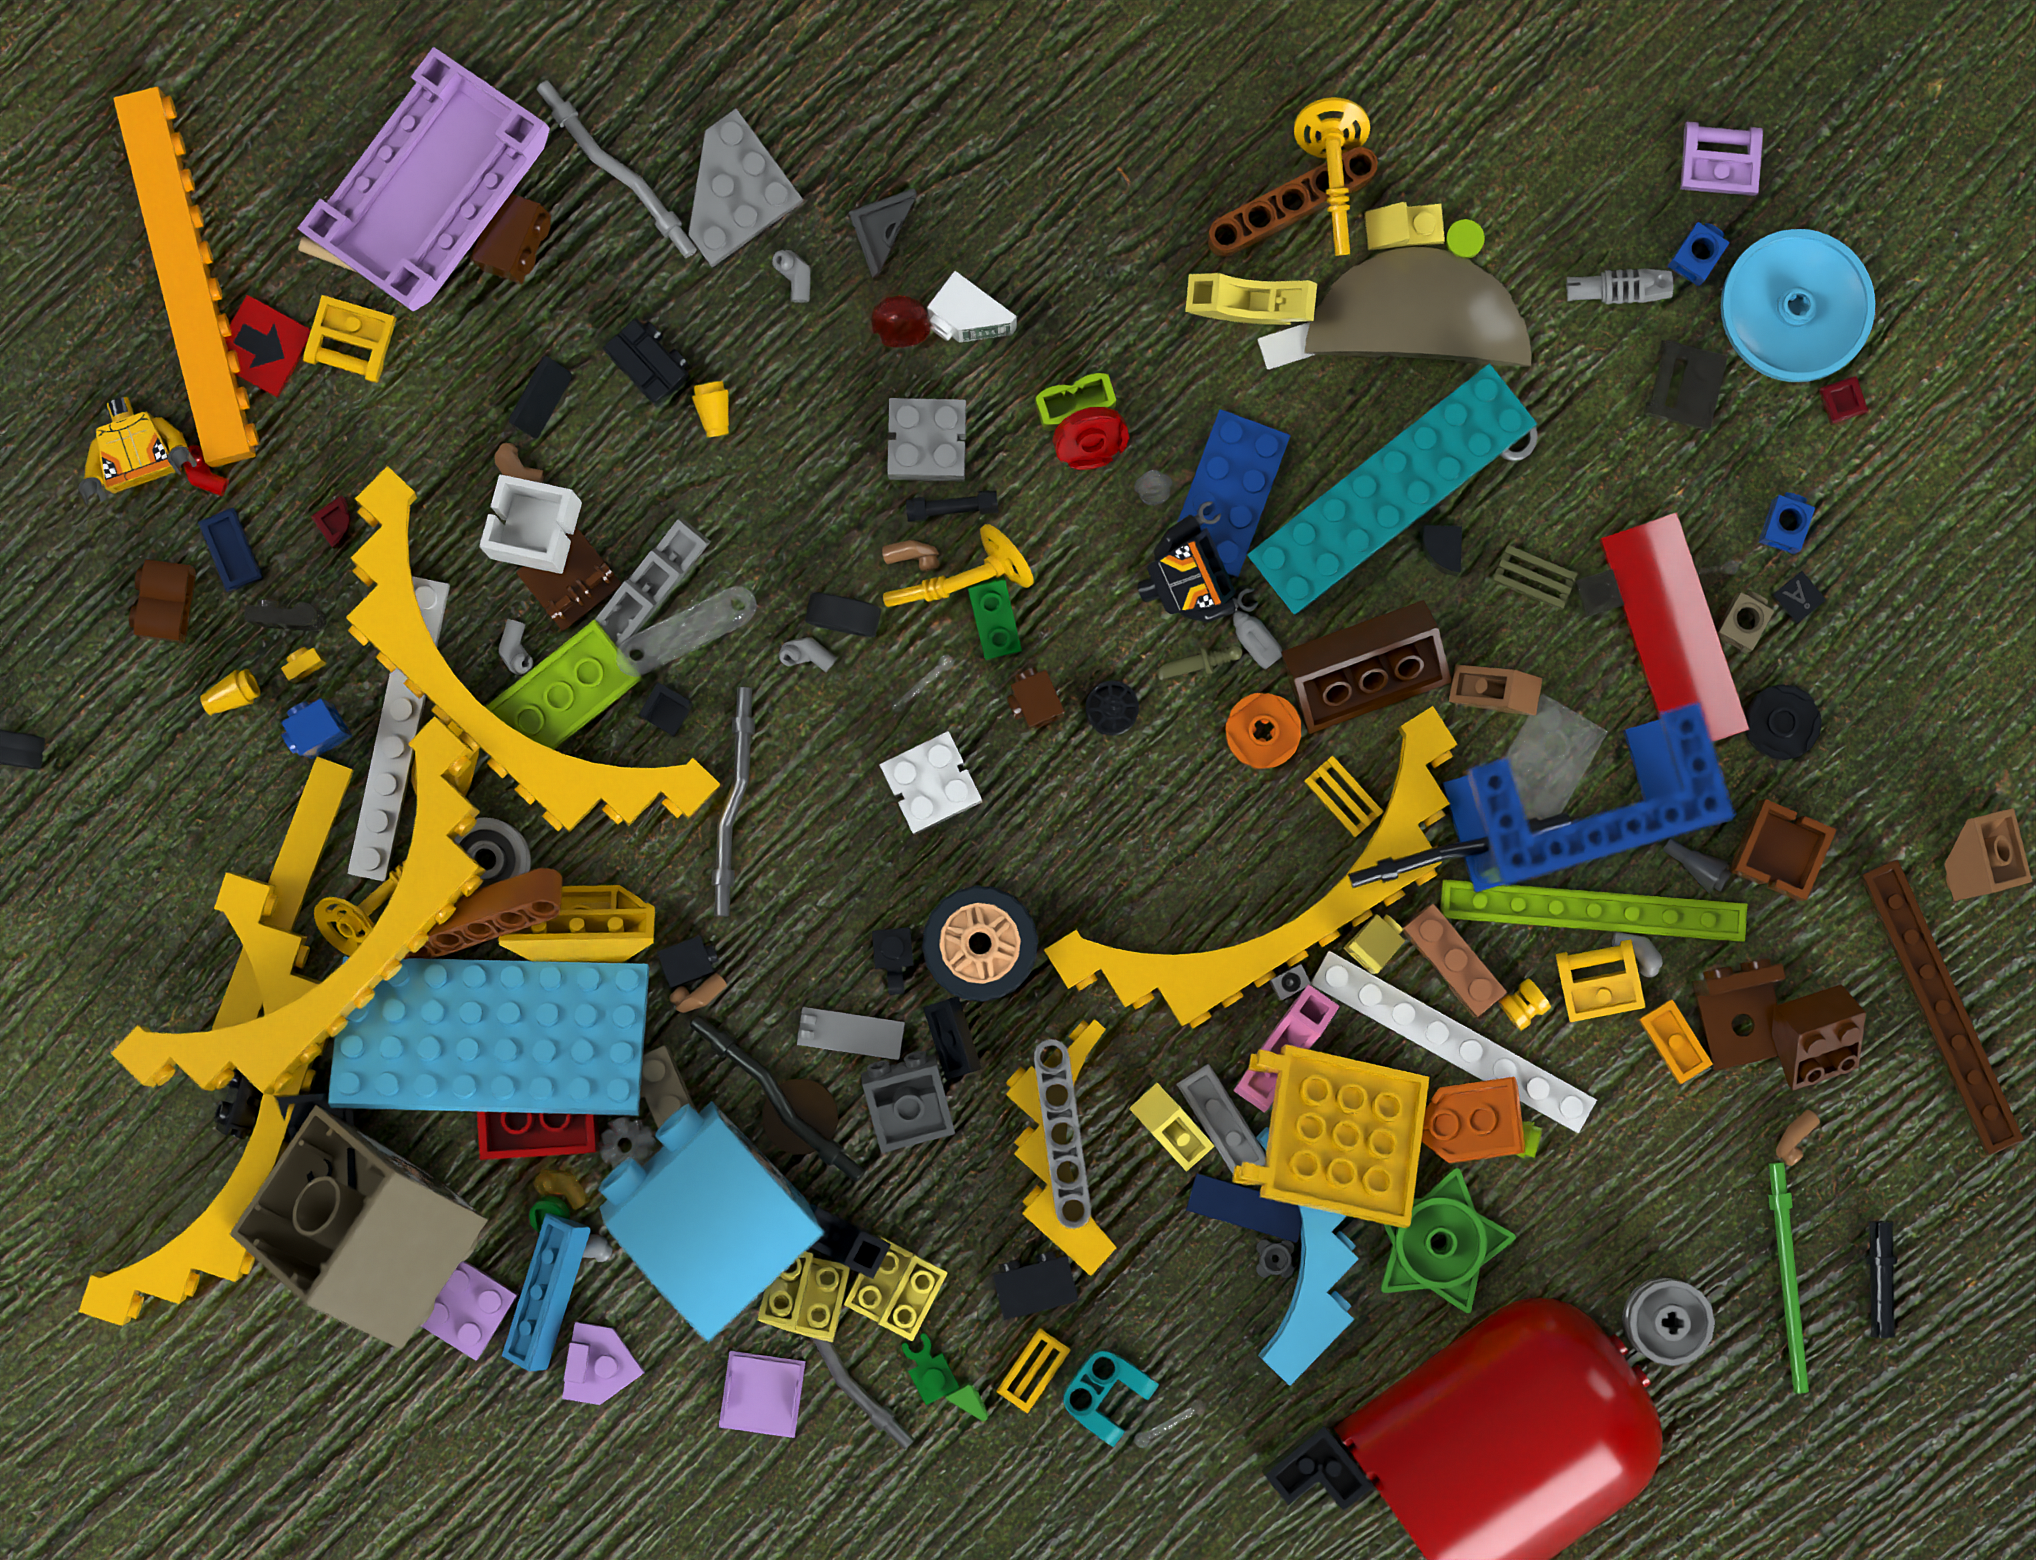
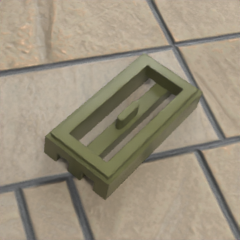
[1492,545,1578,610]

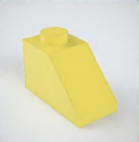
[1343,914,1405,974]
[1129,1083,1214,1172]

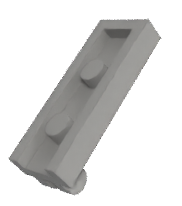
[797,1007,905,1060]

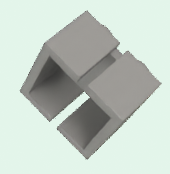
[888,398,966,482]

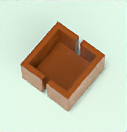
[1729,799,1837,901]

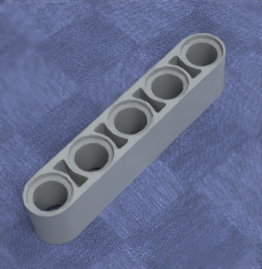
[1034,1039,1091,1229]

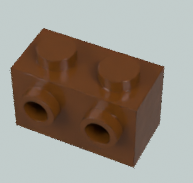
[470,194,552,284]
[1007,667,1065,732]

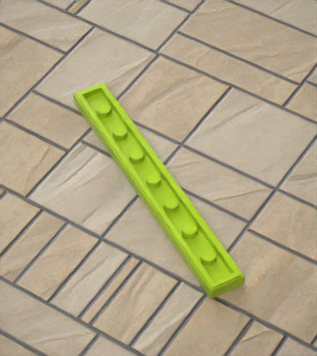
[1440,879,1748,942]

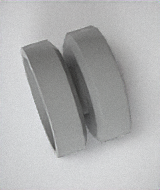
[1622,1277,1715,1366]

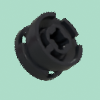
[1085,681,1139,736]

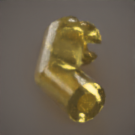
[534,1169,590,1211]

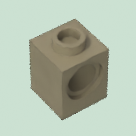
[1716,591,1775,654]

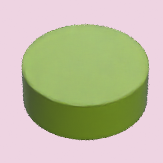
[1446,219,1485,259]

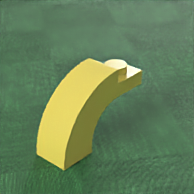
[1185,273,1317,325]

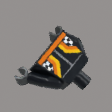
[1138,501,1258,623]

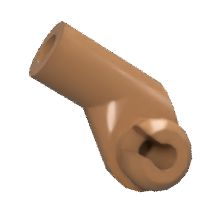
[882,540,940,571]
[669,972,727,1013]

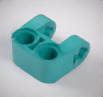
[1063,1348,1159,1447]

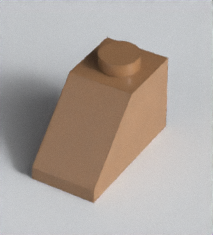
[1449,665,1542,716]

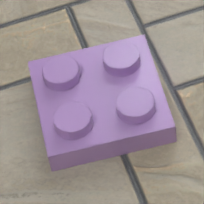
[421,1261,519,1361]

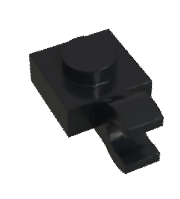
[872,927,914,995]

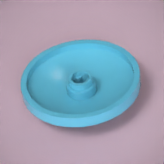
[1721,229,1875,382]

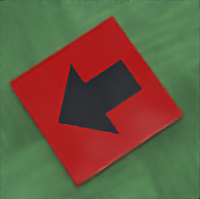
[225,295,311,398]

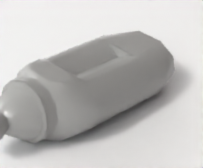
[1233,608,1283,669]

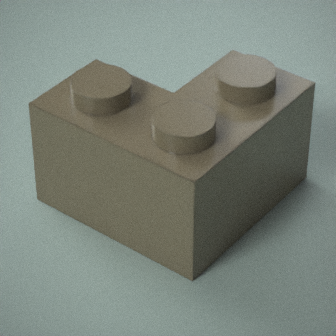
[640,1045,697,1129]

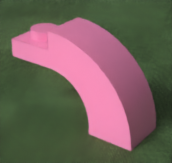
[1233,984,1340,1113]

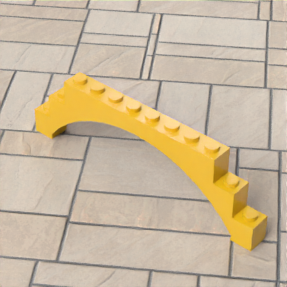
[346,466,720,833]
[1044,706,1458,1029]
[111,716,486,1095]
[78,872,329,1326]

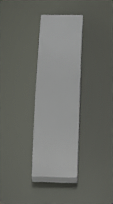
[596,518,711,650]

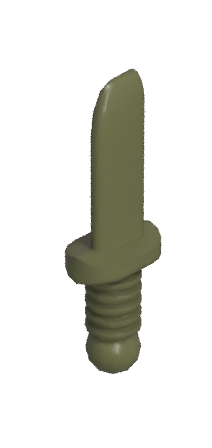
[1157,645,1242,681]

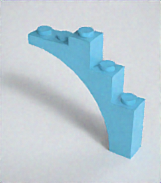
[1256,1127,1359,1386]

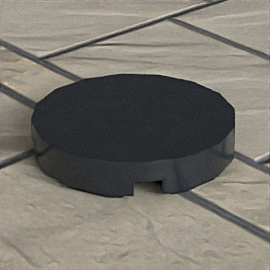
[1745,684,1822,761]

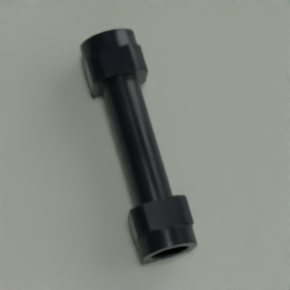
[906,490,999,522]

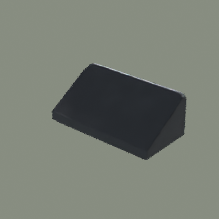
[508,356,572,439]

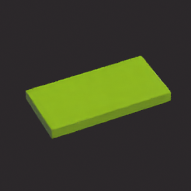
[485,619,643,750]

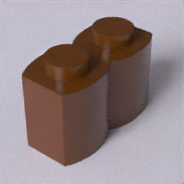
[129,559,196,644]

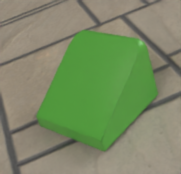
[945,1381,989,1421]

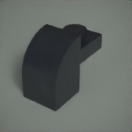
[810,1203,891,1279]

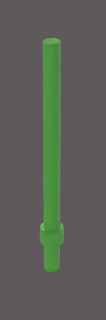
[1768,1162,1809,1394]

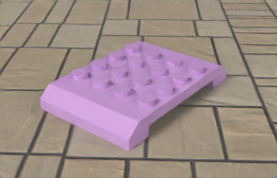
[297,47,550,311]

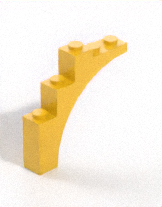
[1006,1019,1117,1276]

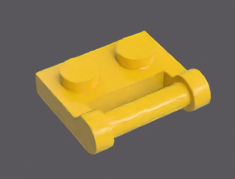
[303,295,397,383]
[1556,939,1646,1022]

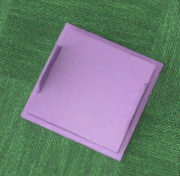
[719,1351,806,1438]

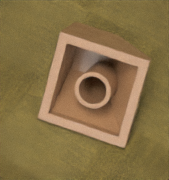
[1945,808,2032,901]

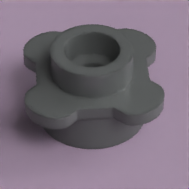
[1256,1239,1294,1278]

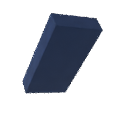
[198,508,264,593]

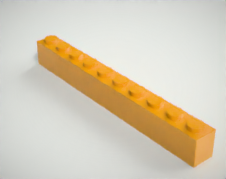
[113,87,259,468]

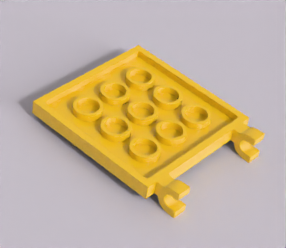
[1232,1045,1430,1228]

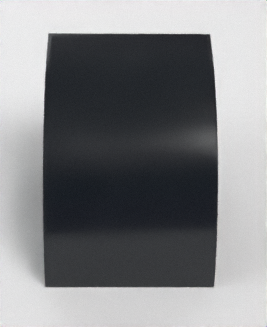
[1420,525,1462,576]

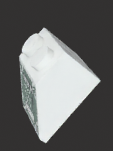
[927,271,1017,342]

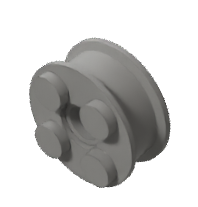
[454,818,531,889]

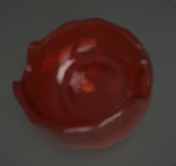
[871,295,930,348]

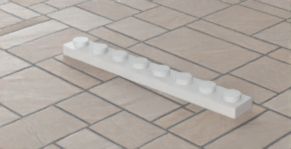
[347,576,450,881]
[1311,951,1597,1133]

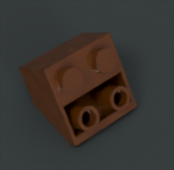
[1772,984,1866,1091]

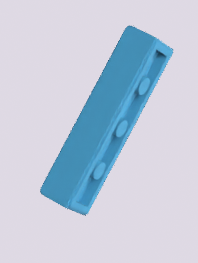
[502,1213,590,1371]

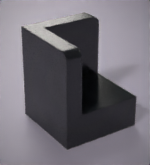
[639,682,694,737]

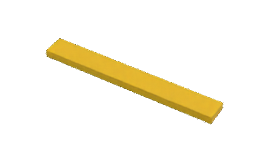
[211,756,354,1031]

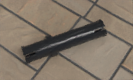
[1866,1220,1897,1338]

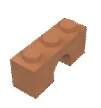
[1402,904,1507,1017]

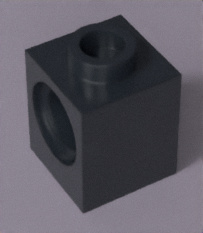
[657,936,719,988]

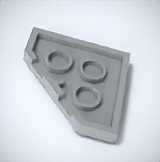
[689,109,803,268]

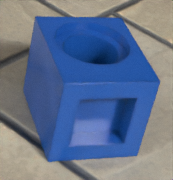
[1668,222,1730,287]
[1758,492,1815,554]

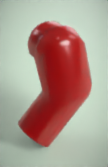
[183,445,229,496]

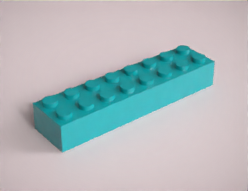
[1247,363,1537,615]

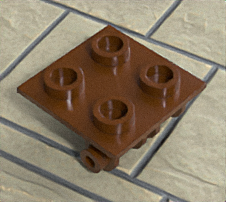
[516,526,622,632]

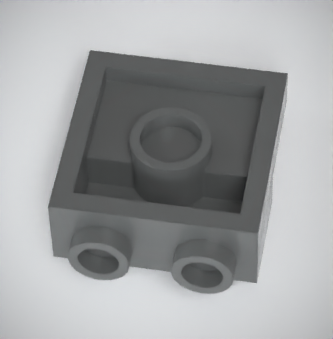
[861,1051,955,1153]

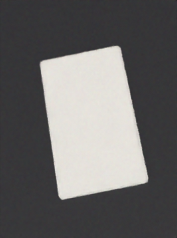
[1258,322,1316,369]

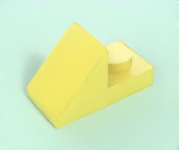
[1365,202,1445,250]

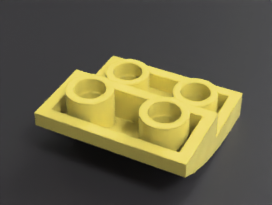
[843,1235,948,1341]
[758,1252,851,1342]

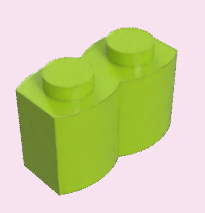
[1035,373,1116,431]

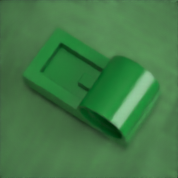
[967,576,1022,660]

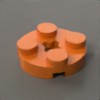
[1225,693,1301,769]

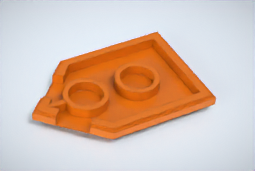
[1421,1077,1525,1164]

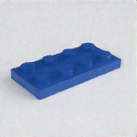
[1177,409,1291,578]

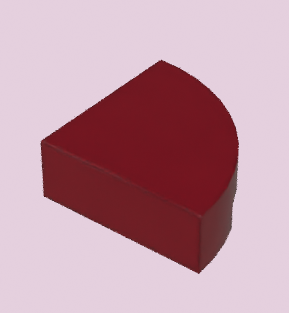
[311,495,351,549]

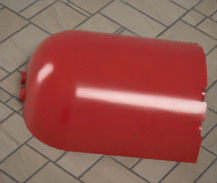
[1333,1298,1663,1560]

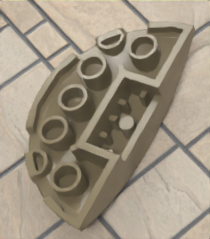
[1304,247,1531,367]

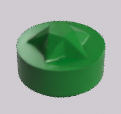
[529,1196,570,1234]

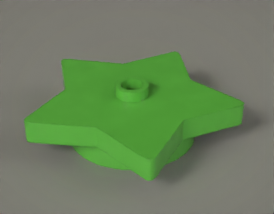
[1380,1168,1516,1314]

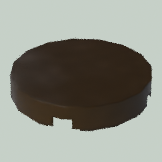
[762,1079,839,1155]

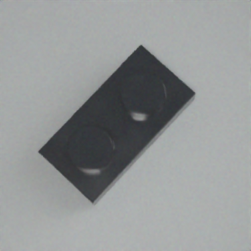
[923,996,982,1080]

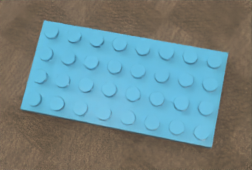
[328,957,649,1115]

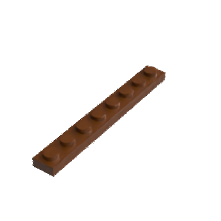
[1860,859,2024,1156]

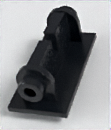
[214,1067,263,1139]

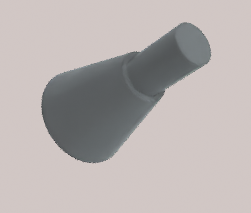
[1663,838,1733,894]

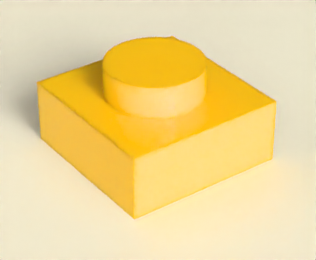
[281,647,327,684]

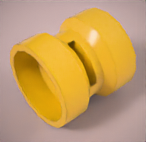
[1498,978,1552,1031]

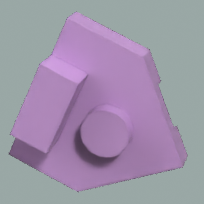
[562,1321,645,1405]

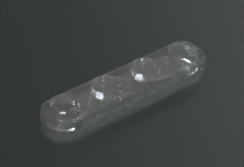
[616,586,757,677]

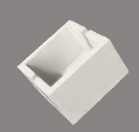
[479,474,582,574]
[879,731,982,835]

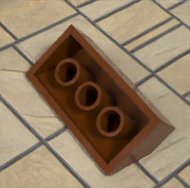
[1281,600,1451,734]

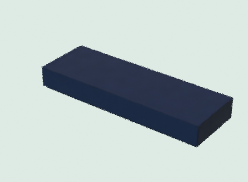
[1186,1173,1302,1243]

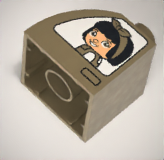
[230,1105,488,1350]

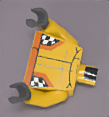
[79,397,197,504]

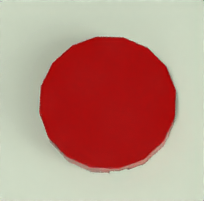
[1052,407,1129,470]

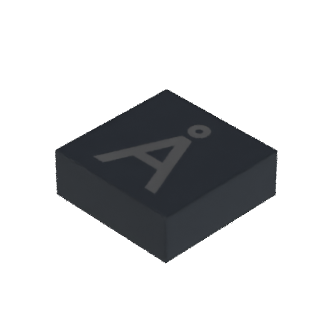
[1771,571,1826,625]

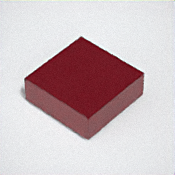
[1818,376,1869,425]

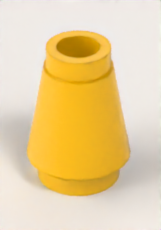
[691,381,729,438]
[200,669,260,715]

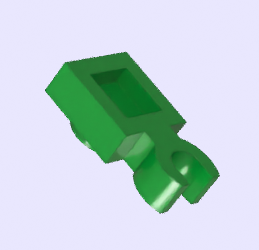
[902,1332,960,1405]

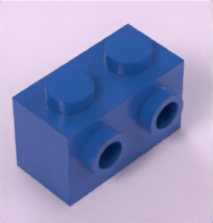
[281,698,353,760]

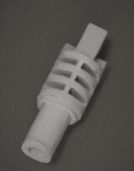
[1566,268,1673,304]

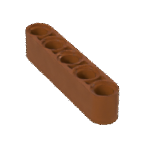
[1207,147,1378,257]
[403,868,562,959]

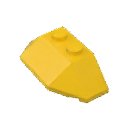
[499,885,655,963]

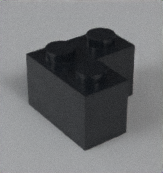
[1262,1422,1373,1512]

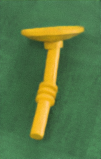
[1294,97,1370,256]
[883,524,1034,607]
[314,860,406,957]

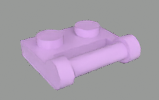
[1680,122,1763,196]

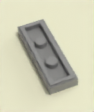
[1176,1064,1266,1174]

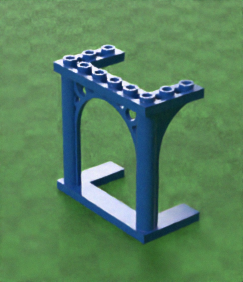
[1441,702,1734,893]

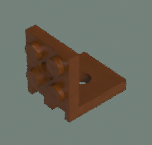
[1691,958,1786,1071]

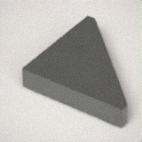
[849,188,917,279]

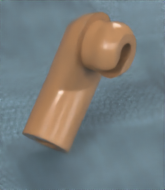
[494,443,544,483]
[1776,1110,1820,1166]

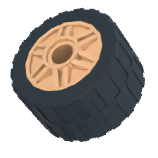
[922,885,1038,1001]

